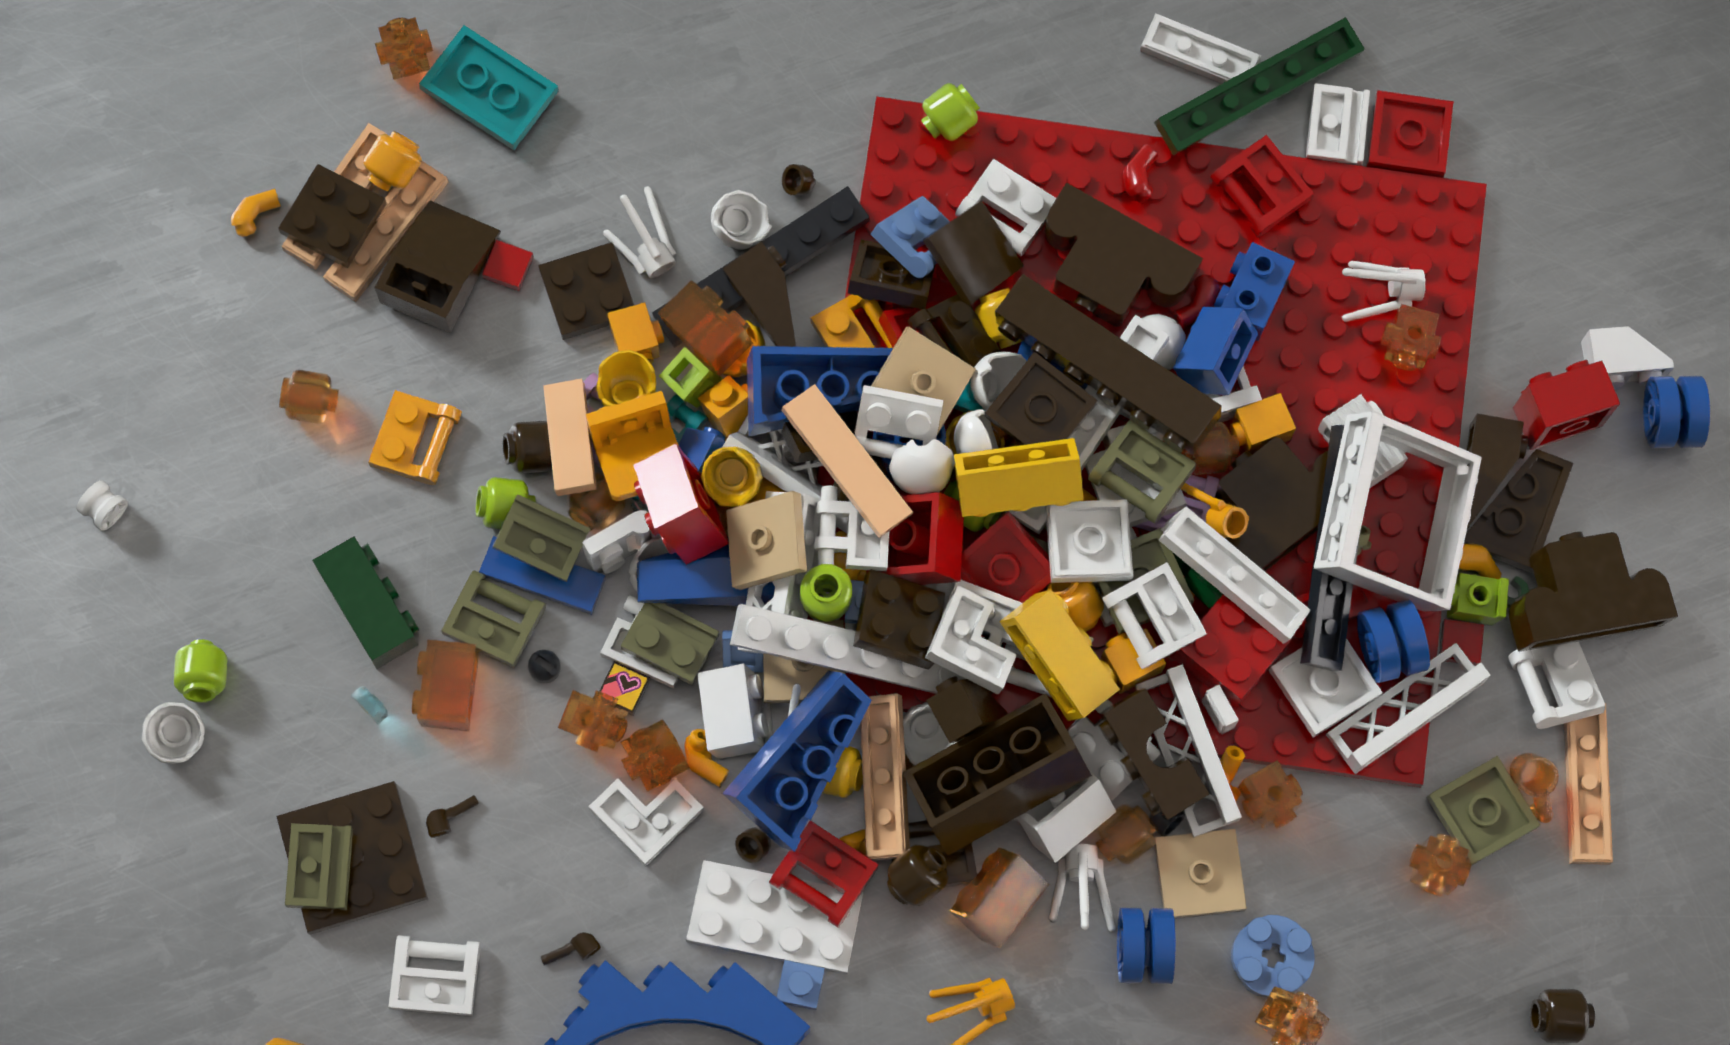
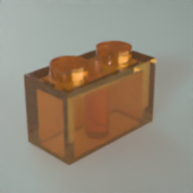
[658,280,753,377]
[412,639,480,732]
[949,847,1050,948]

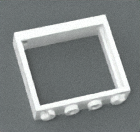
[1314,411,1482,612]

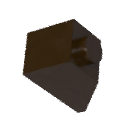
[926,676,1008,743]

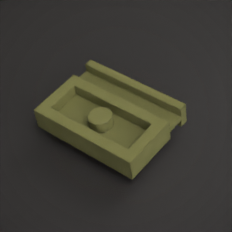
[492,494,590,582]
[621,603,720,686]
[285,823,353,910]

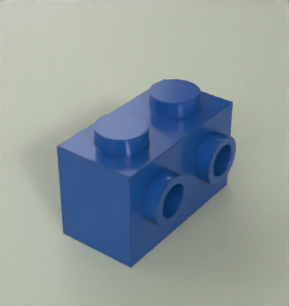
[1214,242,1295,341]
[1173,307,1258,395]

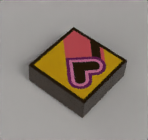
[597,661,651,716]

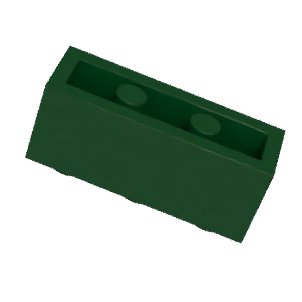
[312,536,419,669]

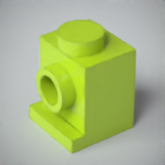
[659,347,723,409]
[1447,573,1509,626]

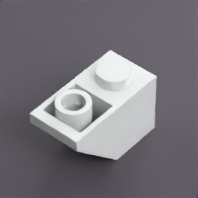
[1581,326,1674,389]

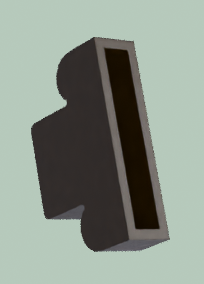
[1045,183,1203,327]
[1215,437,1328,572]
[1509,532,1678,652]

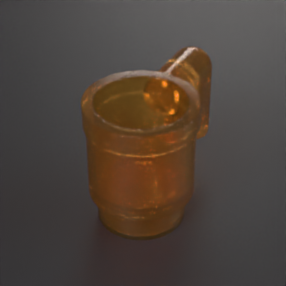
[1510,753,1559,823]

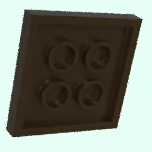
[276,781,428,935]

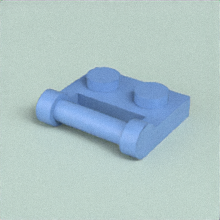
[871,196,950,278]

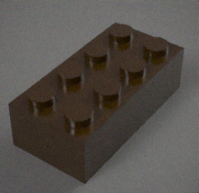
[902,693,1092,855]

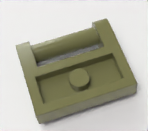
[1088,420,1196,524]
[441,570,546,668]

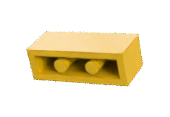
[954,438,1083,517]
[999,589,1120,721]

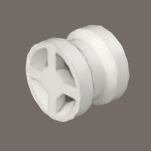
[76,480,128,531]

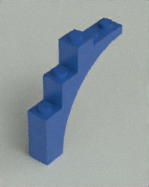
[544,960,810,1045]

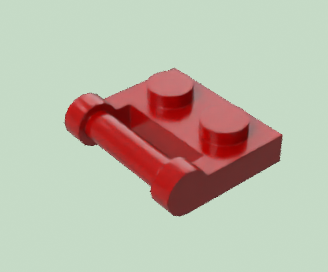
[1210,134,1314,237]
[769,821,879,928]

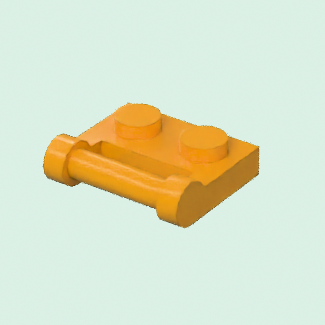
[810,294,892,348]
[368,390,462,486]

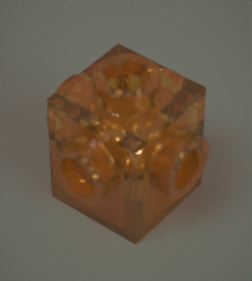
[375,17,433,80]
[1381,304,1441,371]
[558,690,629,752]
[620,719,690,791]
[1238,760,1303,829]
[1408,834,1471,896]
[1255,986,1330,1045]

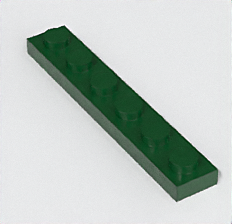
[1154,17,1365,156]

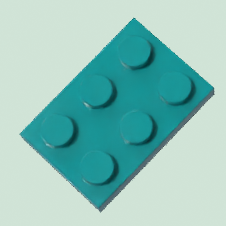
[419,25,559,150]

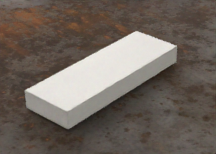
[1140,13,1262,83]

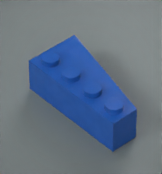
[747,346,893,437]
[722,670,872,852]

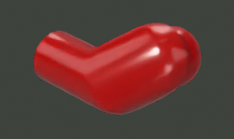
[1122,145,1159,202]
[1174,275,1220,329]

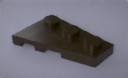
[1464,449,1574,573]

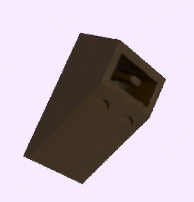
[374,200,501,333]

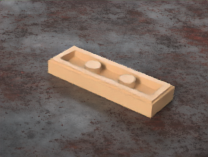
[543,378,597,496]

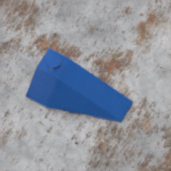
[637,535,775,606]

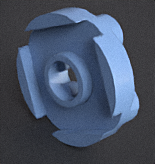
[1231,915,1315,999]

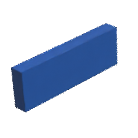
[479,536,606,615]

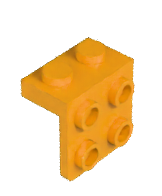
[585,391,679,501]

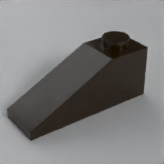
[723,241,796,347]
[1466,413,1528,529]

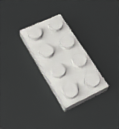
[686,860,863,974]

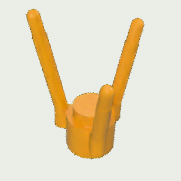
[1181,483,1249,539]
[926,977,1015,1045]

